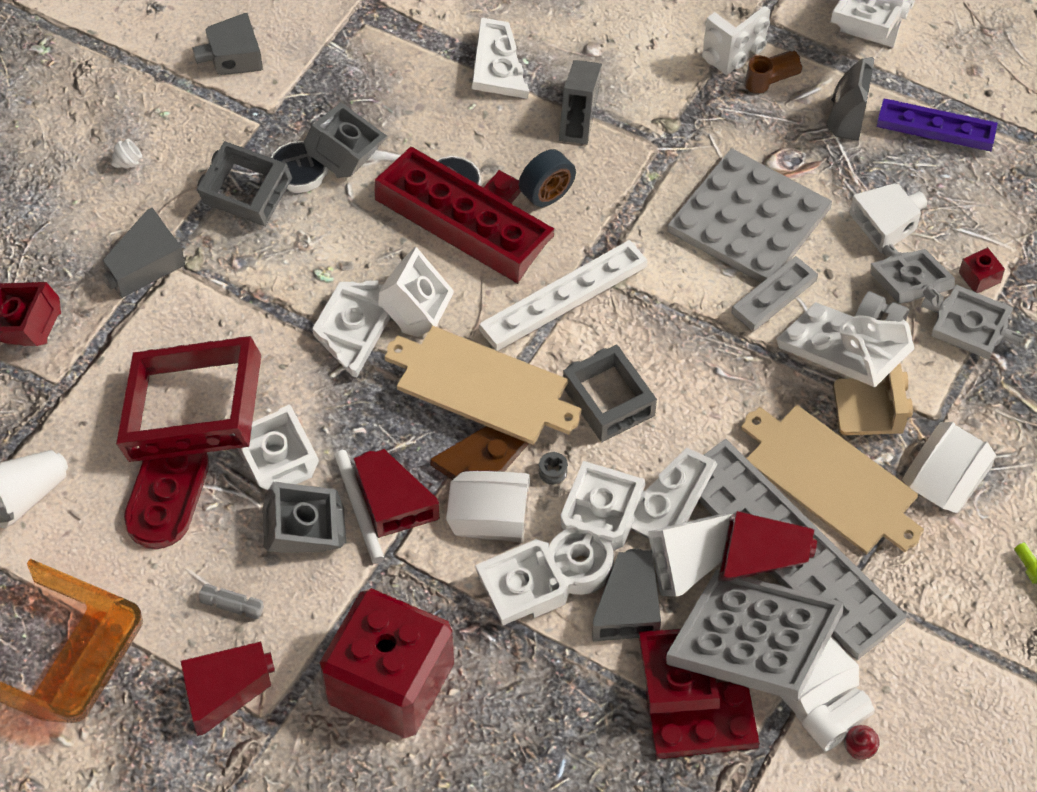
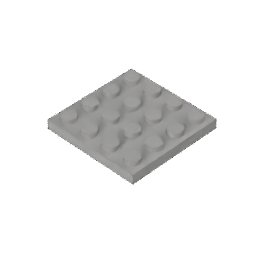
[668,148,832,283]
[667,569,843,701]

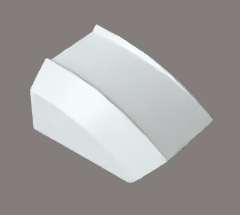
[378,247,454,337]
[233,404,319,490]
[902,422,996,513]
[446,471,530,543]
[780,636,859,723]

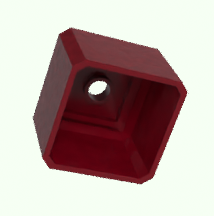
[319,588,454,738]

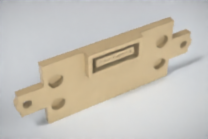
[385,325,582,445]
[741,404,924,555]

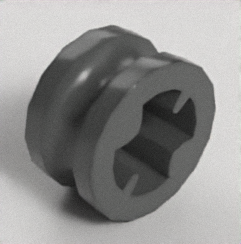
[539,452,568,485]

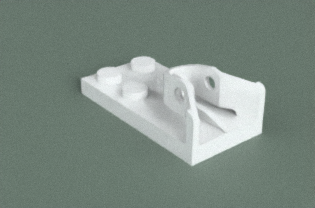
[777,302,914,387]

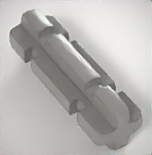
[199,584,264,619]

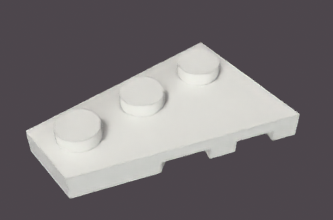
[471,17,529,99]

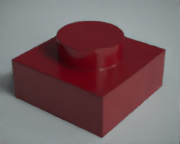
[484,170,521,204]

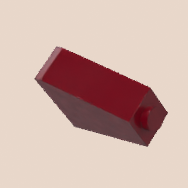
[353,449,440,538]
[718,511,817,582]
[180,641,275,736]

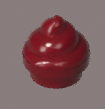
[844,725,880,760]

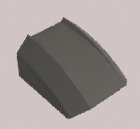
[826,57,875,141]
[304,102,388,178]
[262,481,346,553]

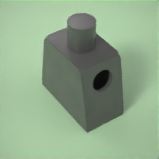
[192,13,263,75]

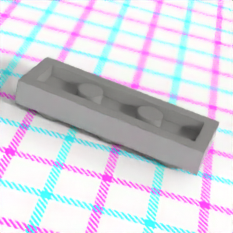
[732,256,818,332]

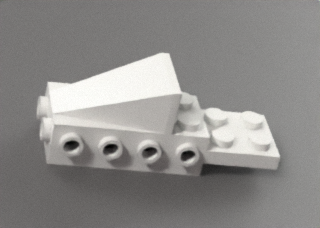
[830,0,915,48]

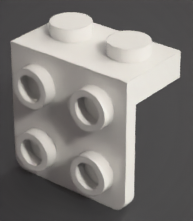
[702,6,770,75]

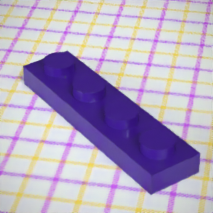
[877,98,998,152]

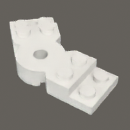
[475,461,645,625]

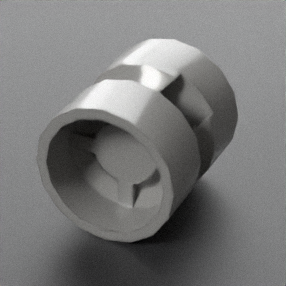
[855,291,909,322]

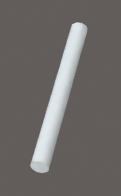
[335,450,385,564]

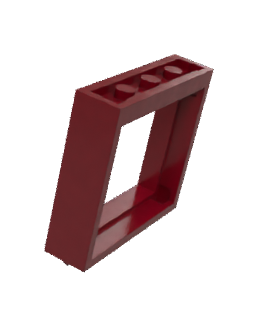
[116,336,262,462]

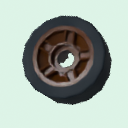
[518,149,576,207]

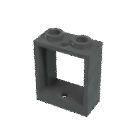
[196,141,292,227]
[563,344,657,443]

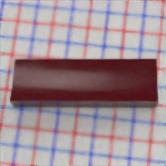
[375,146,555,284]

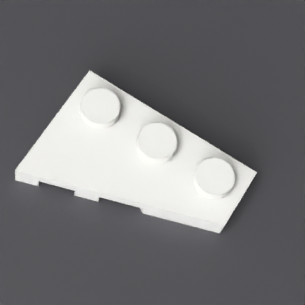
[630,448,717,538]

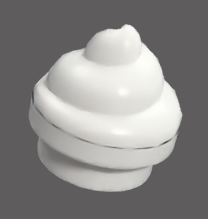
[111,139,142,168]

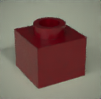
[959,247,1005,293]

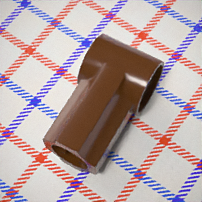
[744,50,803,94]

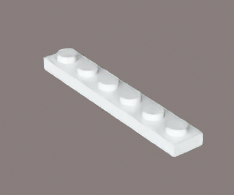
[479,240,647,351]

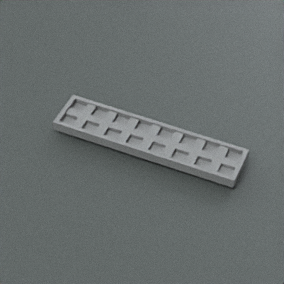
[698,439,907,660]

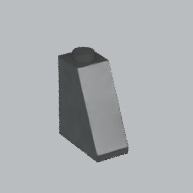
[559,60,602,145]
[102,207,185,298]
[592,548,661,641]

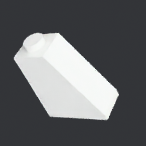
[648,514,732,596]

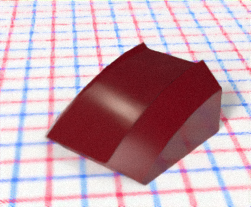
[0,282,61,346]

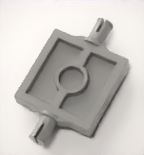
[871,244,955,306]
[921,285,1025,360]

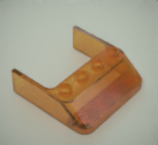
[0,559,143,723]

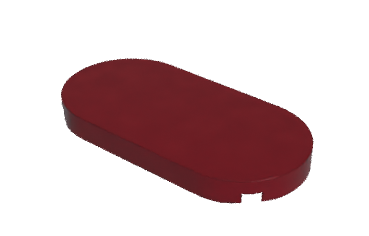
[124,452,209,549]

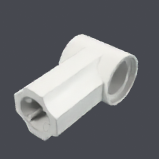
[802,688,875,752]

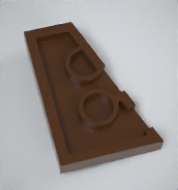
[430,426,529,480]

